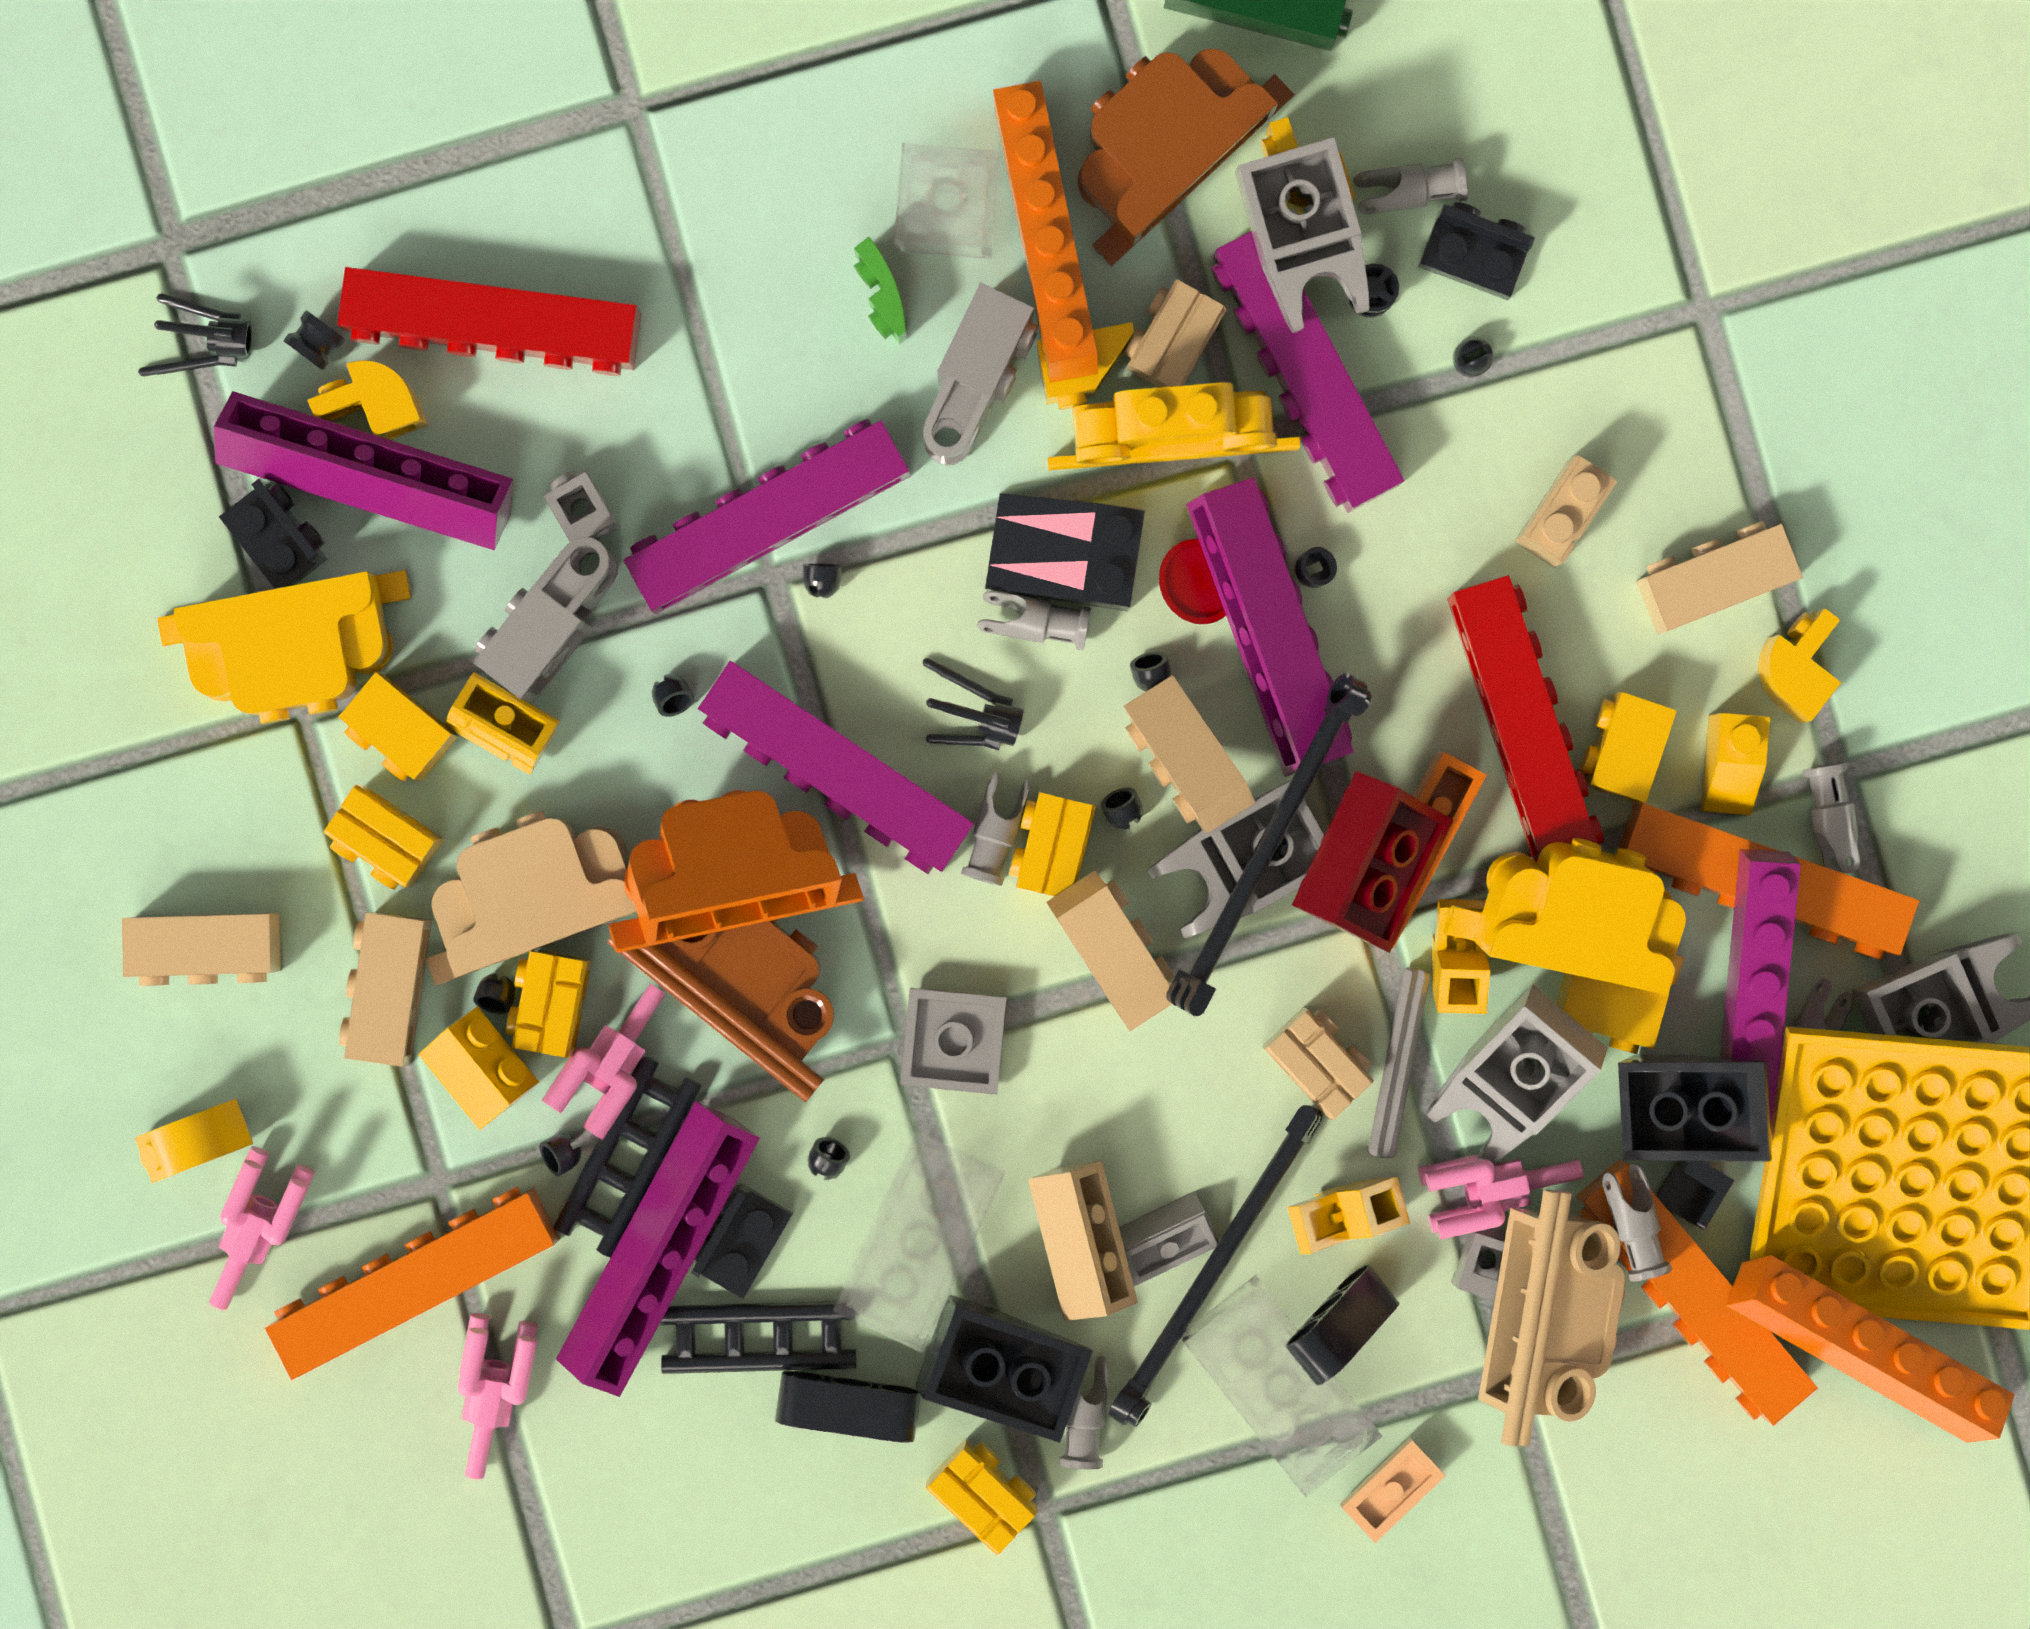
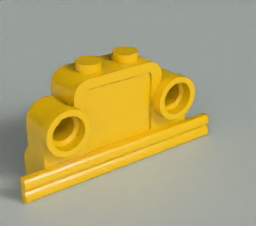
[1047,383,1300,471]
[157,570,412,724]
[1444,838,1686,995]

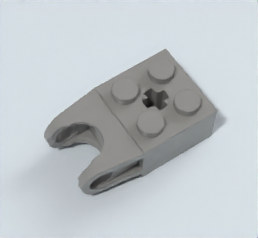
[1235,137,1369,333]
[923,282,1038,466]
[473,537,618,704]
[1146,780,1324,939]
[1852,933,2030,1044]
[1426,984,1607,1163]

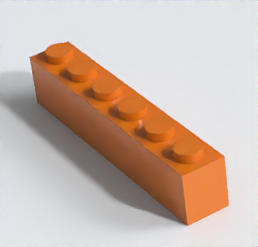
[993,80,1098,383]
[1618,803,1920,961]
[1575,1159,1818,1426]
[265,1186,560,1381]
[1725,1255,2015,1443]

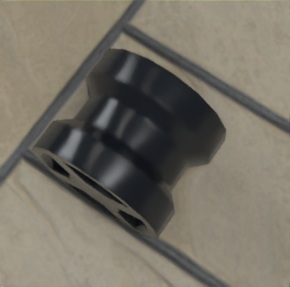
[1347,263,1399,318]
[283,310,346,370]

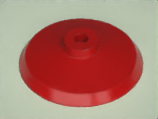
[1159,539,1226,624]

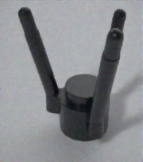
[138,293,252,377]
[922,658,1024,750]

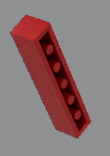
[337,267,642,376]
[1447,575,1604,863]

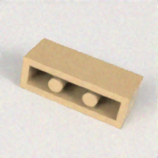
[1636,520,1803,635]
[1123,675,1255,834]
[1046,870,1175,1031]
[339,912,432,1067]
[122,913,281,986]
[1028,1160,1138,1321]

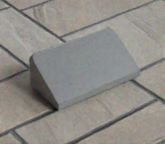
[1119,1192,1219,1287]

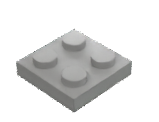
[900,987,1007,1095]

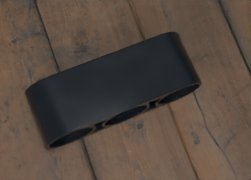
[1285,1264,1400,1386]
[775,1371,921,1443]

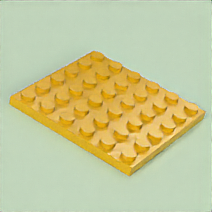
[1749,1026,2030,1330]

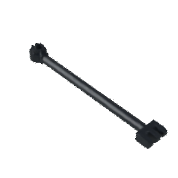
[1166,673,1372,1016]
[1108,1105,1324,1427]

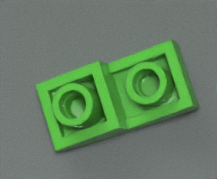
[853,237,907,344]

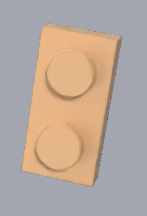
[1340,1437,1446,1543]

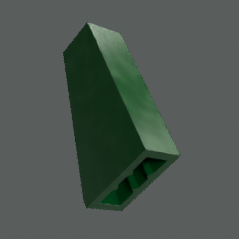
[1164,0,1353,51]

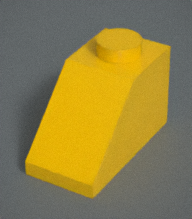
[1036,322,1134,410]
[1701,713,1770,815]

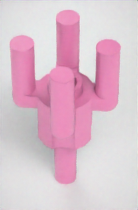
[542,984,666,1140]
[209,1146,315,1310]
[1418,1154,1584,1240]
[458,1313,538,1479]

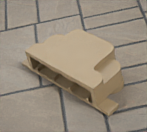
[425,810,636,986]
[1478,1190,1625,1447]

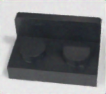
[1418,202,1535,300]
[219,478,328,589]
[691,1184,793,1299]

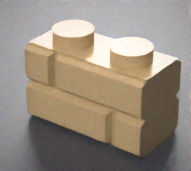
[1124,280,1227,388]
[1515,455,1617,567]
[1262,1008,1374,1121]

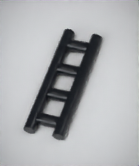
[553,1055,702,1258]
[660,1301,857,1374]

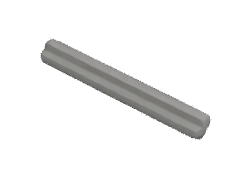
[1368,967,1430,1158]

